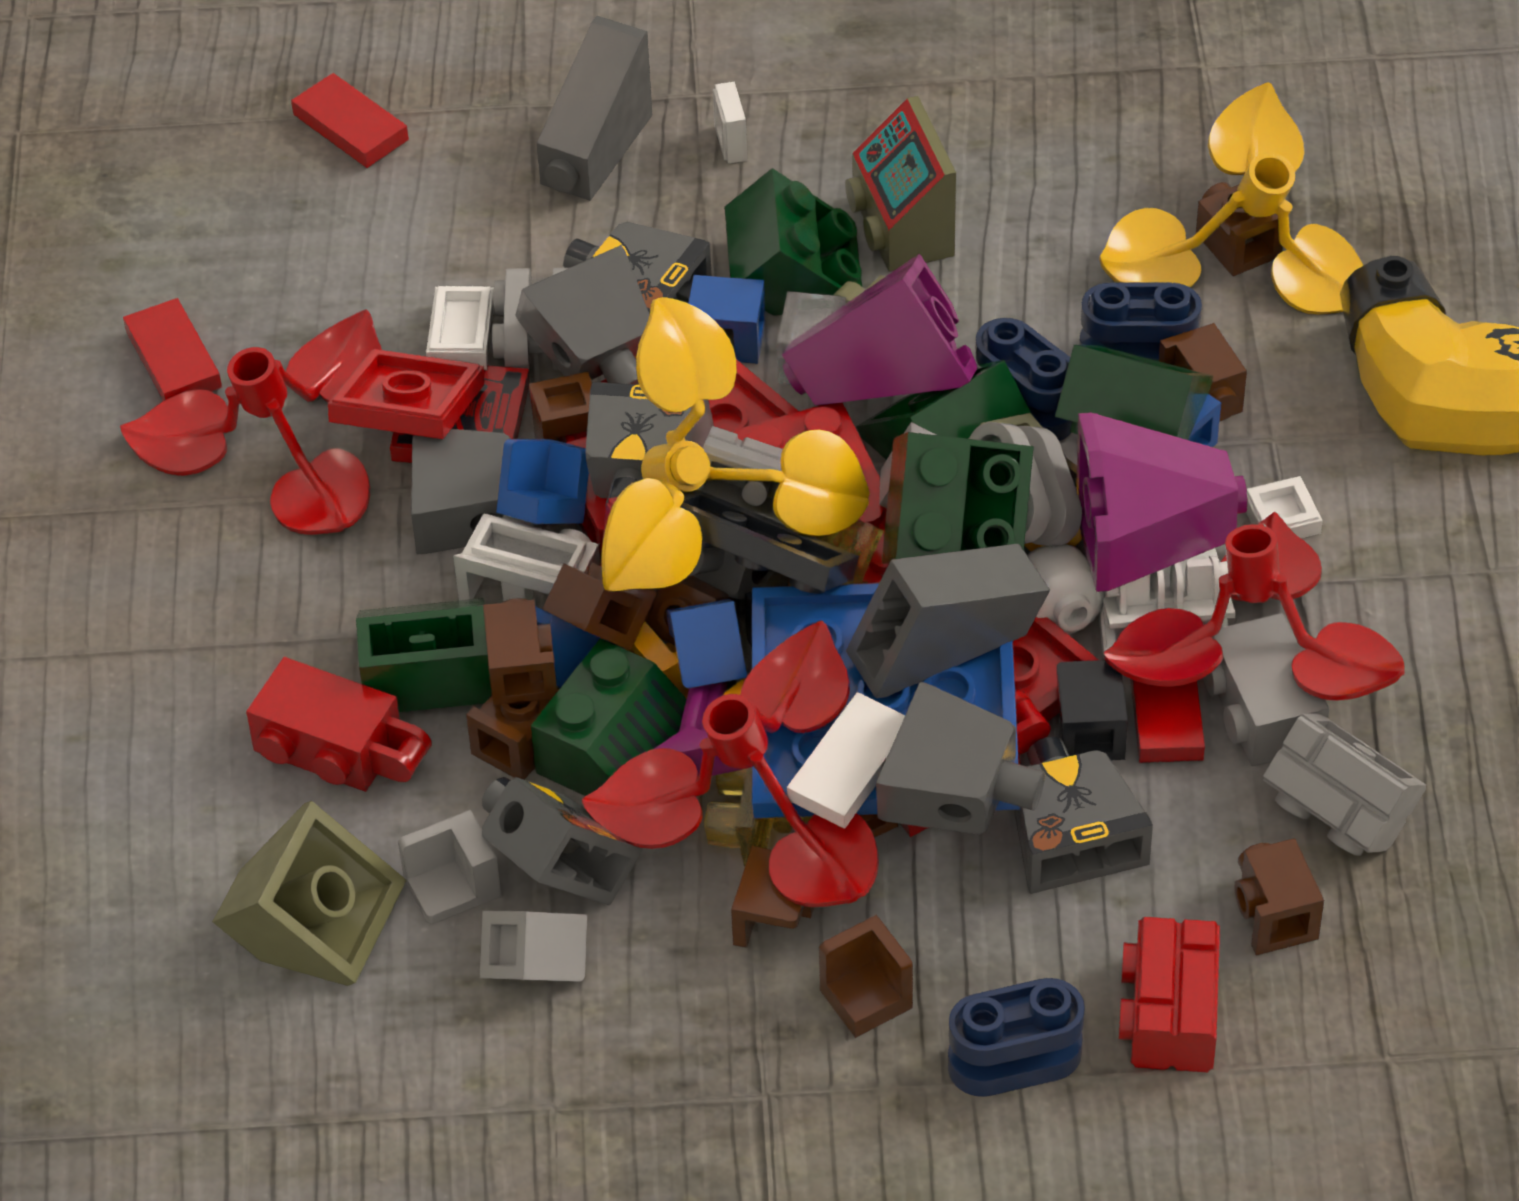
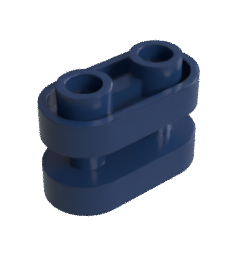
[1079,282,1202,361]
[975,318,1072,441]
[948,978,1085,1097]

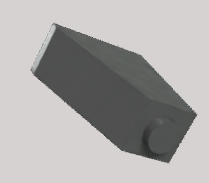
[537,16,653,201]
[846,544,1050,698]

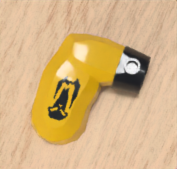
[1340,256,1519,456]

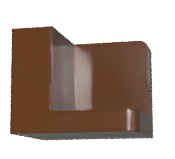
[529,372,592,441]
[731,846,814,948]
[819,914,913,1038]

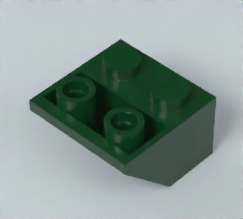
[724,168,862,316]
[881,432,1034,564]
[356,598,492,712]

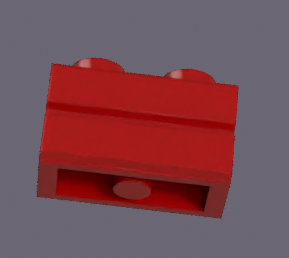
[1118,917,1220,1073]

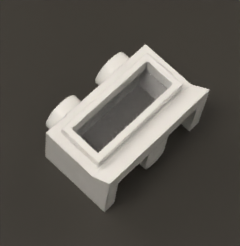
[453,513,600,602]

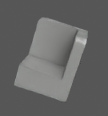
[398,810,502,924]
[480,911,587,982]

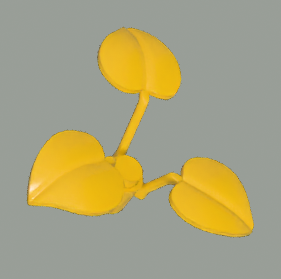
[1099,82,1363,315]
[602,297,870,591]

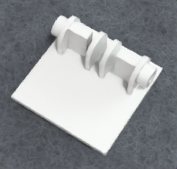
[1103,548,1235,629]

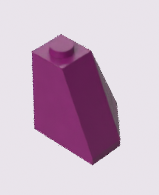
[782,254,978,406]
[1077,412,1248,592]

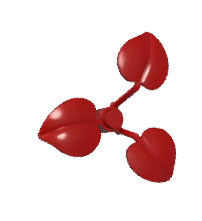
[120,309,382,535]
[1103,512,1405,701]
[582,620,879,907]

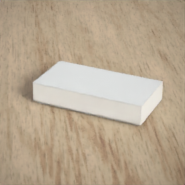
[426,286,494,370]
[787,692,905,829]

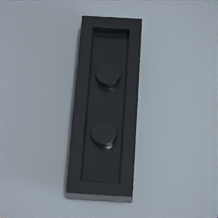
[680,489,859,594]

